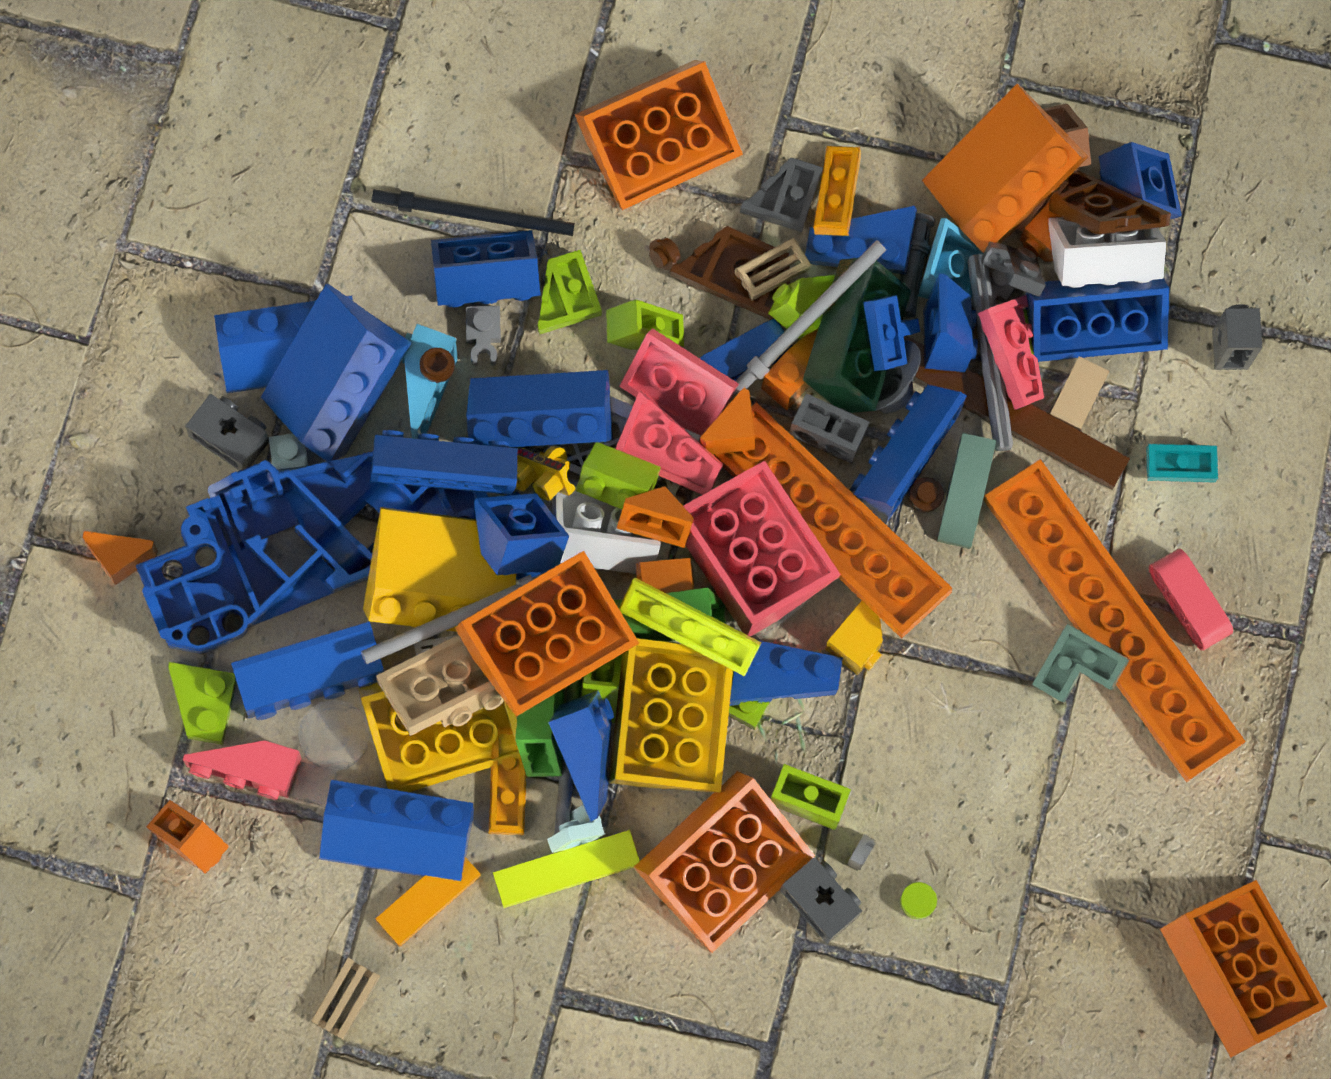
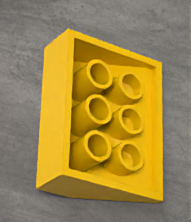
[363,507,517,632]
[609,638,733,793]
[358,683,520,792]

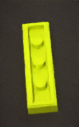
[619,578,762,676]
[493,830,640,908]

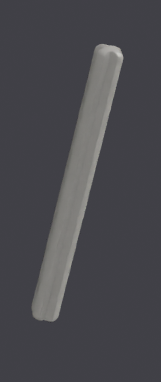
[968,254,1013,452]

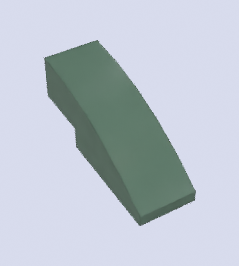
[937,433,996,549]

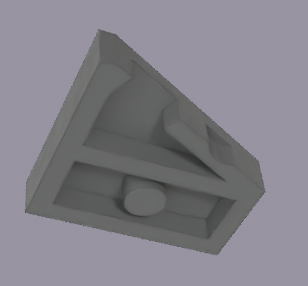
[740,157,823,232]

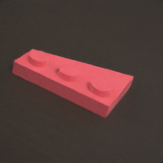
[978,295,1044,410]
[615,391,723,495]

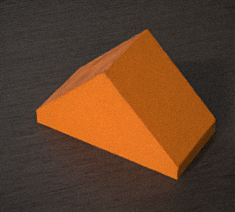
[700,387,755,454]
[617,486,694,548]
[83,531,158,585]
[636,558,695,593]

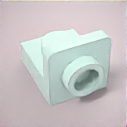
[269,433,308,472]
[547,805,605,853]

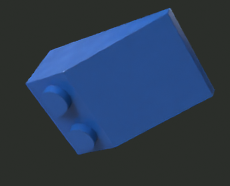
[548,690,614,821]

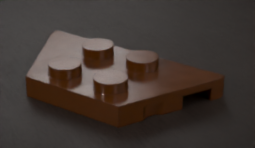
[1049,170,1171,234]
[670,226,790,325]

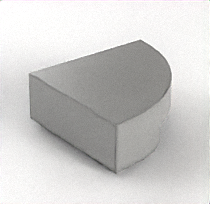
[847,834,875,871]

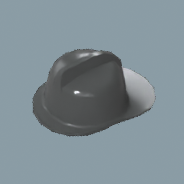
[855,340,921,414]

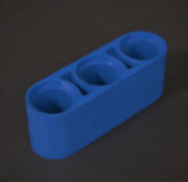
[699,319,793,381]

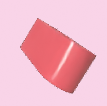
[1149,548,1233,651]

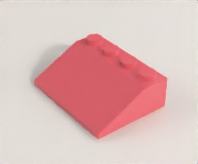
[683,461,841,636]

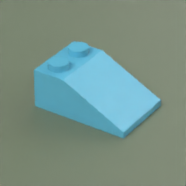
[402,324,458,439]

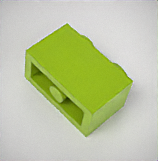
[576,442,661,509]
[771,764,851,830]

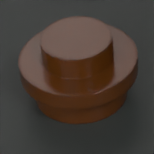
[649,237,680,271]
[420,348,455,383]
[909,477,944,512]

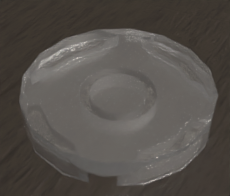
[298,699,370,771]

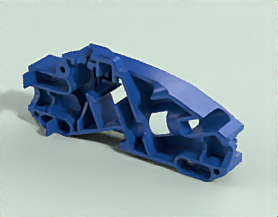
[136,451,488,654]

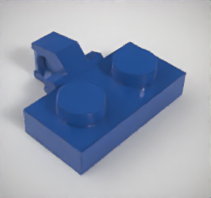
[864,295,920,371]

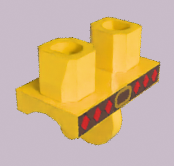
[516,446,575,501]

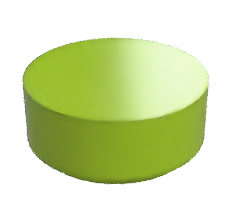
[900,882,937,920]

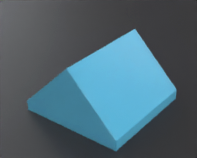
[918,218,983,299]

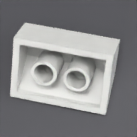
[1049,217,1166,288]
[551,486,661,574]

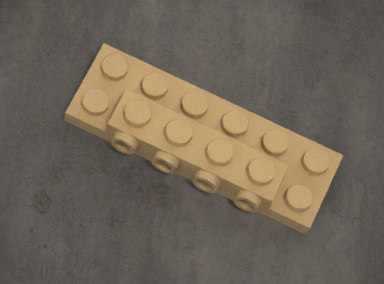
[376,635,504,736]

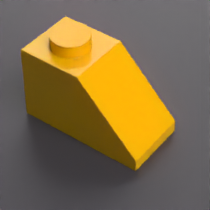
[825,601,883,675]

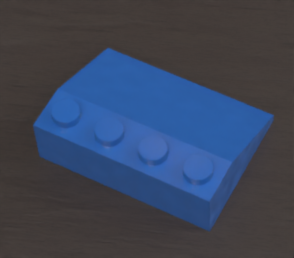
[261,284,412,461]

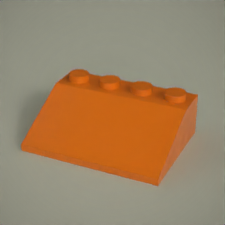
[574,60,743,210]
[922,84,1089,253]
[455,551,639,717]
[634,771,815,953]
[1160,880,1327,1058]

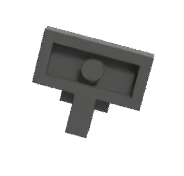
[981,242,1046,297]

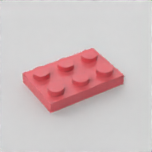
[619,328,739,436]

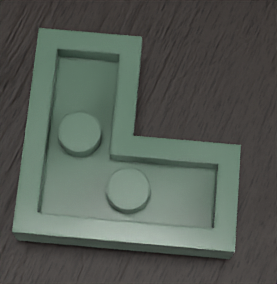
[1032,624,1130,702]

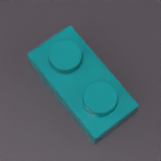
[1146,444,1218,483]

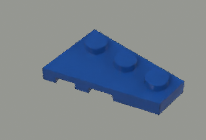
[805,206,917,275]
[730,640,843,706]

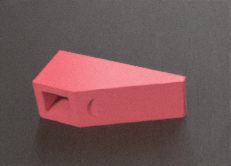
[183,740,302,800]

